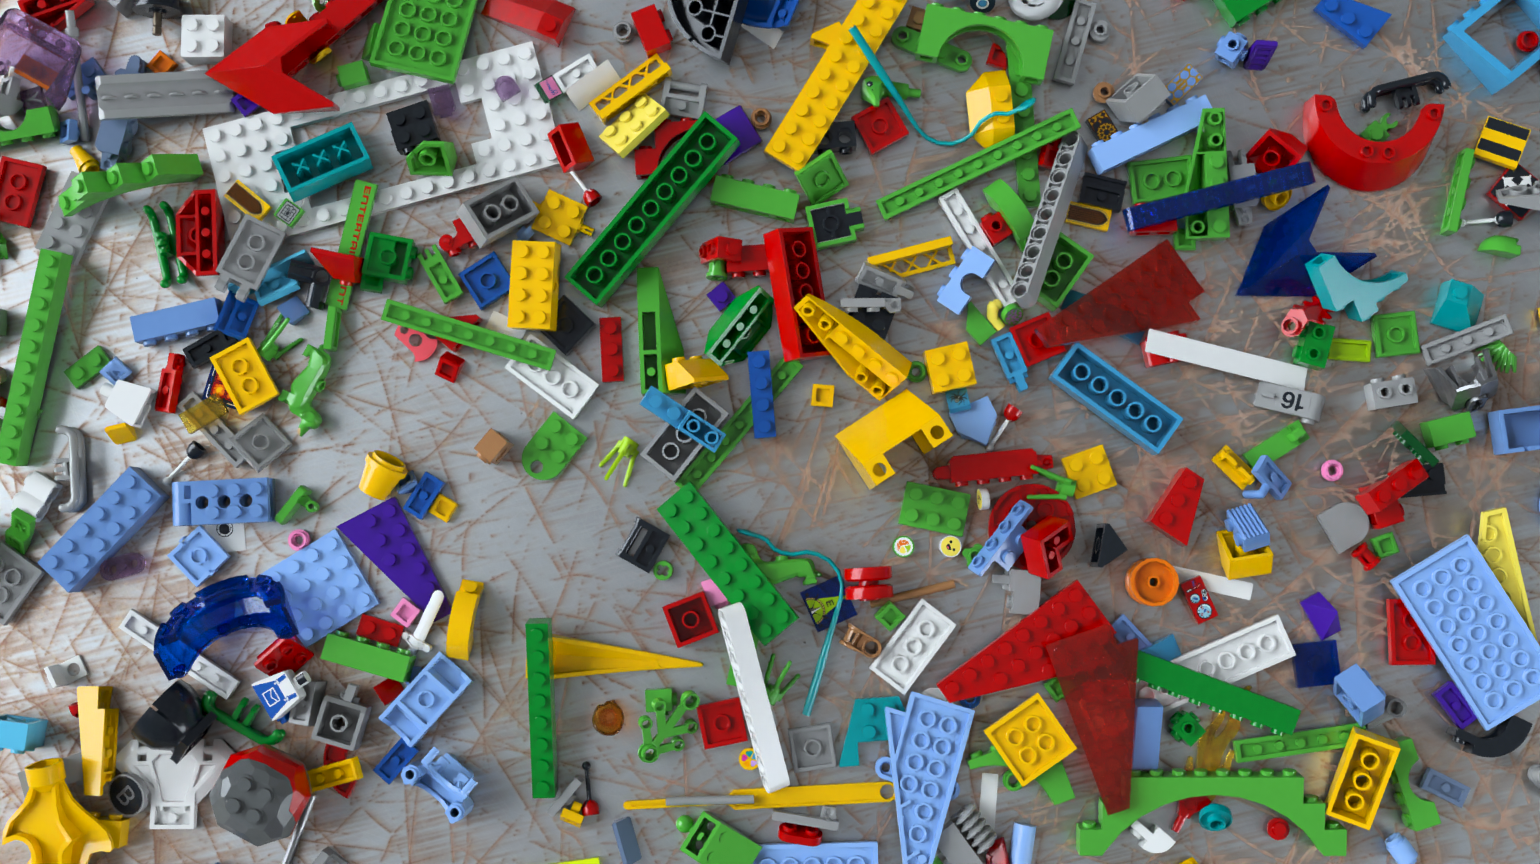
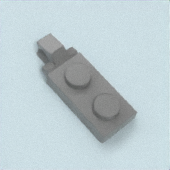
[855,261,915,299]
[840,298,901,313]

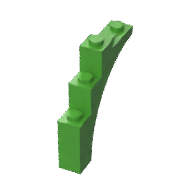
[58,154,203,217]

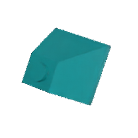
[1430,279,1484,332]

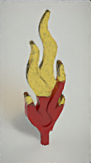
[1171,685,1252,834]

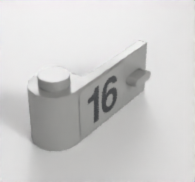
[1254,381,1326,426]

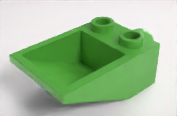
[676,811,763,864]

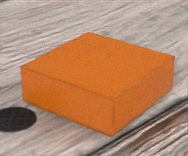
[147,50,179,73]

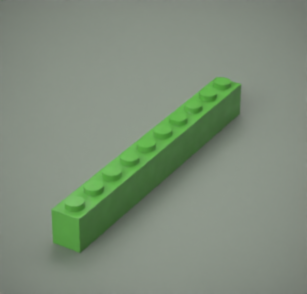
[0,248,73,466]

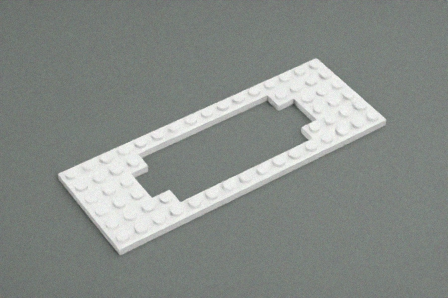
[203,41,560,241]

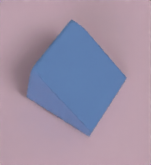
[277,296,311,326]

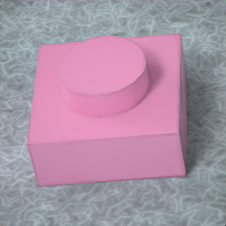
[390,597,422,628]

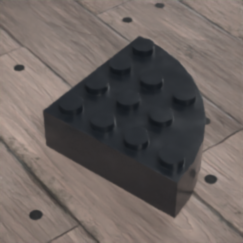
[667,0,749,65]

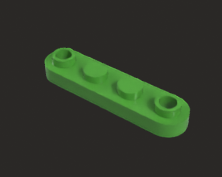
[891,26,972,73]

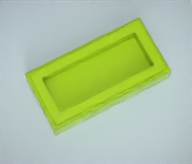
[1327,338,1372,363]

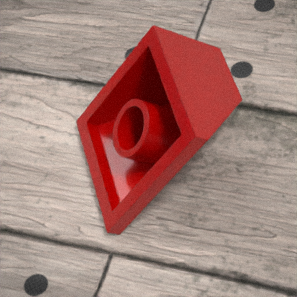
[1246,128,1308,182]
[310,247,364,287]

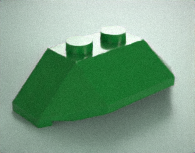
[704,285,774,367]

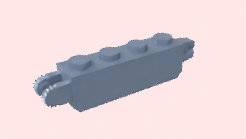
[95,55,147,171]

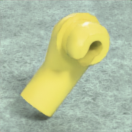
[986,299,1006,332]

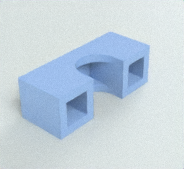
[937,246,996,315]

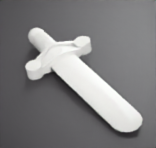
[401,590,444,655]

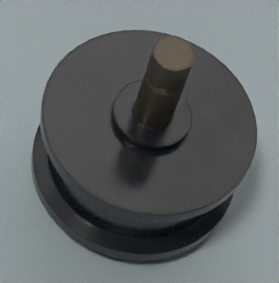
[132,0,183,36]

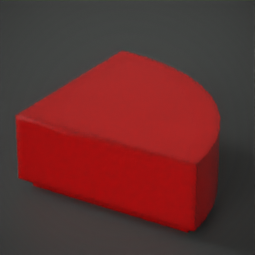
[986,43,1008,71]

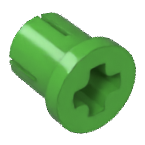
[706,259,728,281]

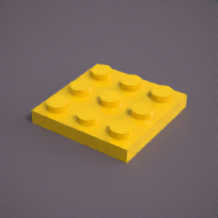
[983,693,1077,787]

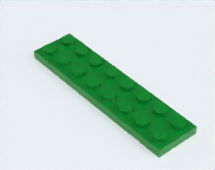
[657,481,799,646]

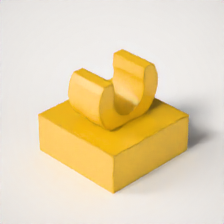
[560,801,584,828]

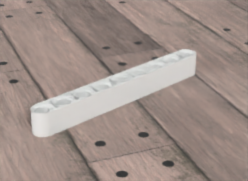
[718,602,790,794]

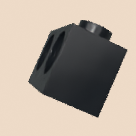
[814,121,857,156]

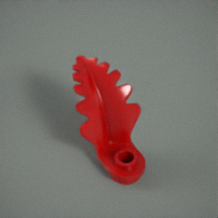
[1281,296,1336,337]

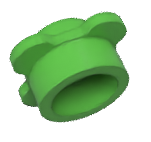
[962,543,983,566]

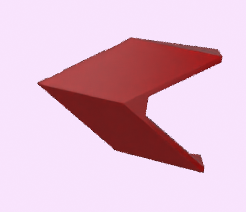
[204,18,340,114]

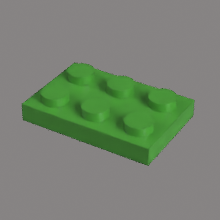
[898,481,971,537]

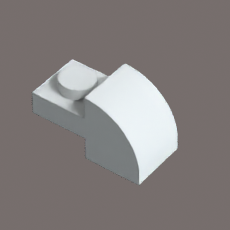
[1129,820,1176,853]

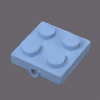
[167,525,231,587]

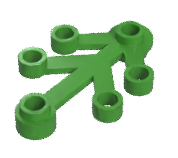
[638,690,700,763]

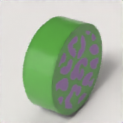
[1001,303,1023,326]

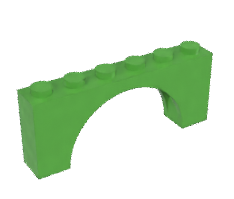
[915,3,1054,86]

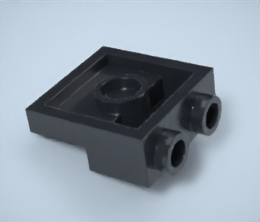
[386,100,441,156]

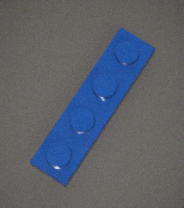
[747,350,776,439]

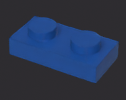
[403,471,445,520]
[373,737,420,784]

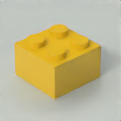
[922,341,977,395]

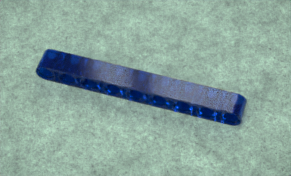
[1122,161,1316,232]

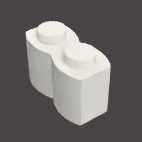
[11,471,63,522]

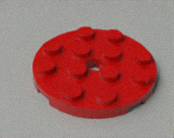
[988,484,1076,570]

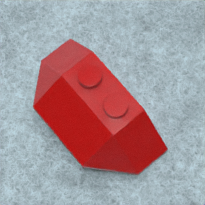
[176,189,225,276]

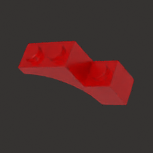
[634,118,697,180]

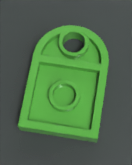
[522,411,588,480]

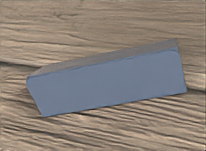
[612,816,642,864]

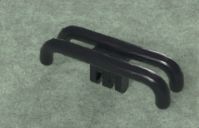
[1361,71,1451,113]

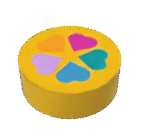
[739,747,758,770]

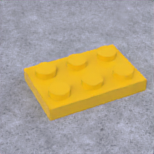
[210,337,280,415]

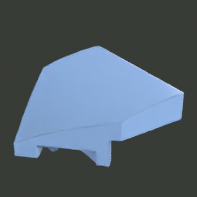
[948,396,997,447]

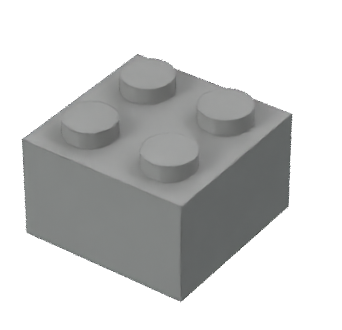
[1106,73,1171,123]

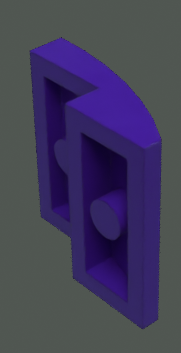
[715,105,763,165]

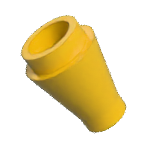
[70,145,100,173]

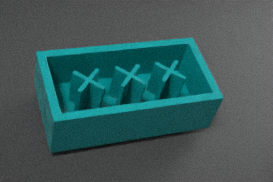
[271,122,374,203]

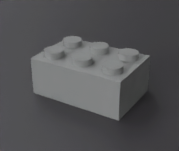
[457,176,539,249]

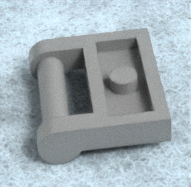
[660,77,708,120]

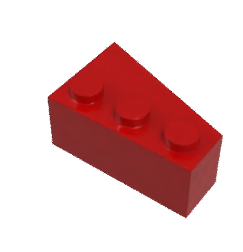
[17,0,95,46]

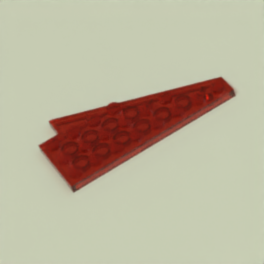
[1034,239,1204,348]
[1046,623,1138,815]

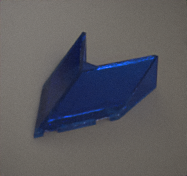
[1235,185,1377,297]

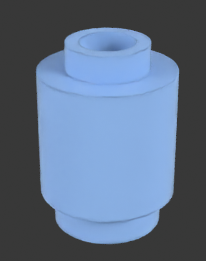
[1385,832,1418,864]

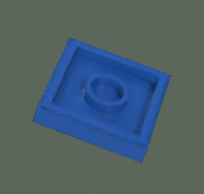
[458,251,510,310]

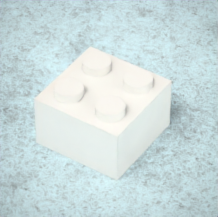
[181,15,233,64]

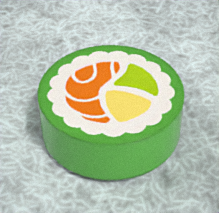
[892,536,914,557]

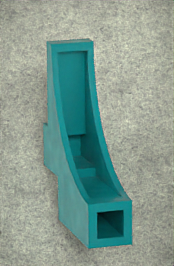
[1305,253,1409,322]

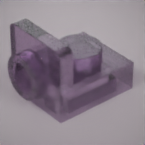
[428,83,456,118]

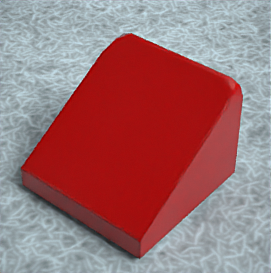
[435,351,465,383]
[373,678,404,706]

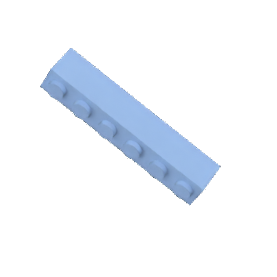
[1087,94,1212,175]

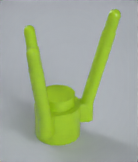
[599,436,639,487]

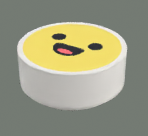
[976,488,990,510]
[939,536,962,557]

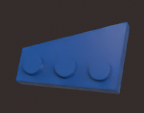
[1313,0,1392,49]

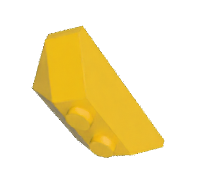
[966,70,1015,149]

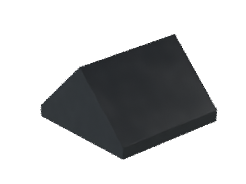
[1089,523,1128,568]

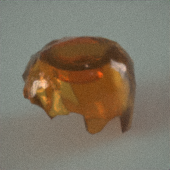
[592,700,624,736]

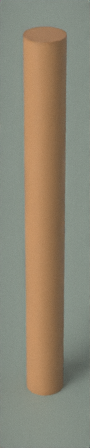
[869,580,956,608]

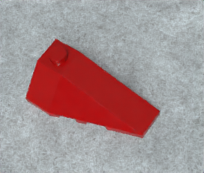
[481,0,576,47]

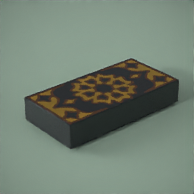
[1085,109,1118,142]

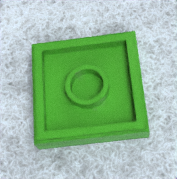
[794,149,849,205]
[1370,311,1421,359]

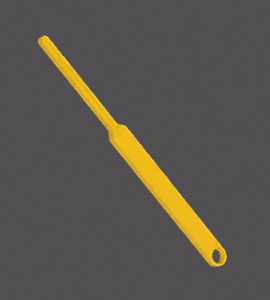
[623,781,895,810]

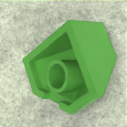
[406,141,457,176]

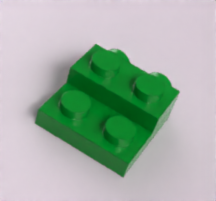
[361,232,418,285]

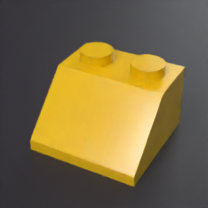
[664,355,729,391]
[1216,530,1273,580]

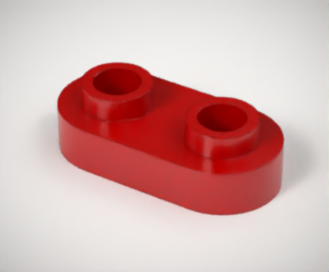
[778,822,823,847]

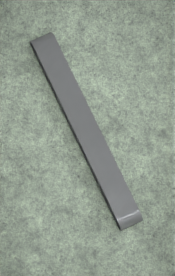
[1010,131,1088,309]

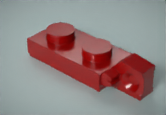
[154,353,185,414]

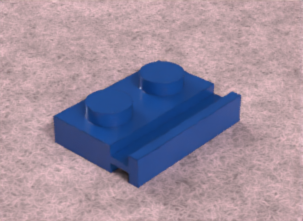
[213,290,259,341]

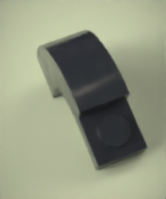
[1446,715,1533,757]

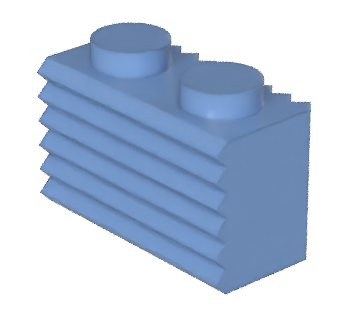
[1224,503,1270,552]

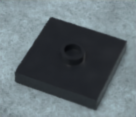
[541,295,596,356]

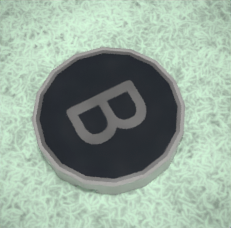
[108,772,149,817]

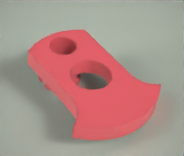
[394,325,437,362]

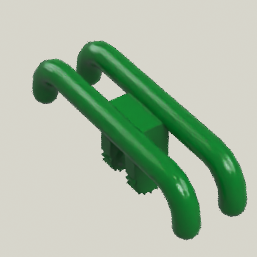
[201,690,286,745]

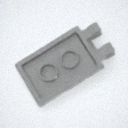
[214,214,287,303]

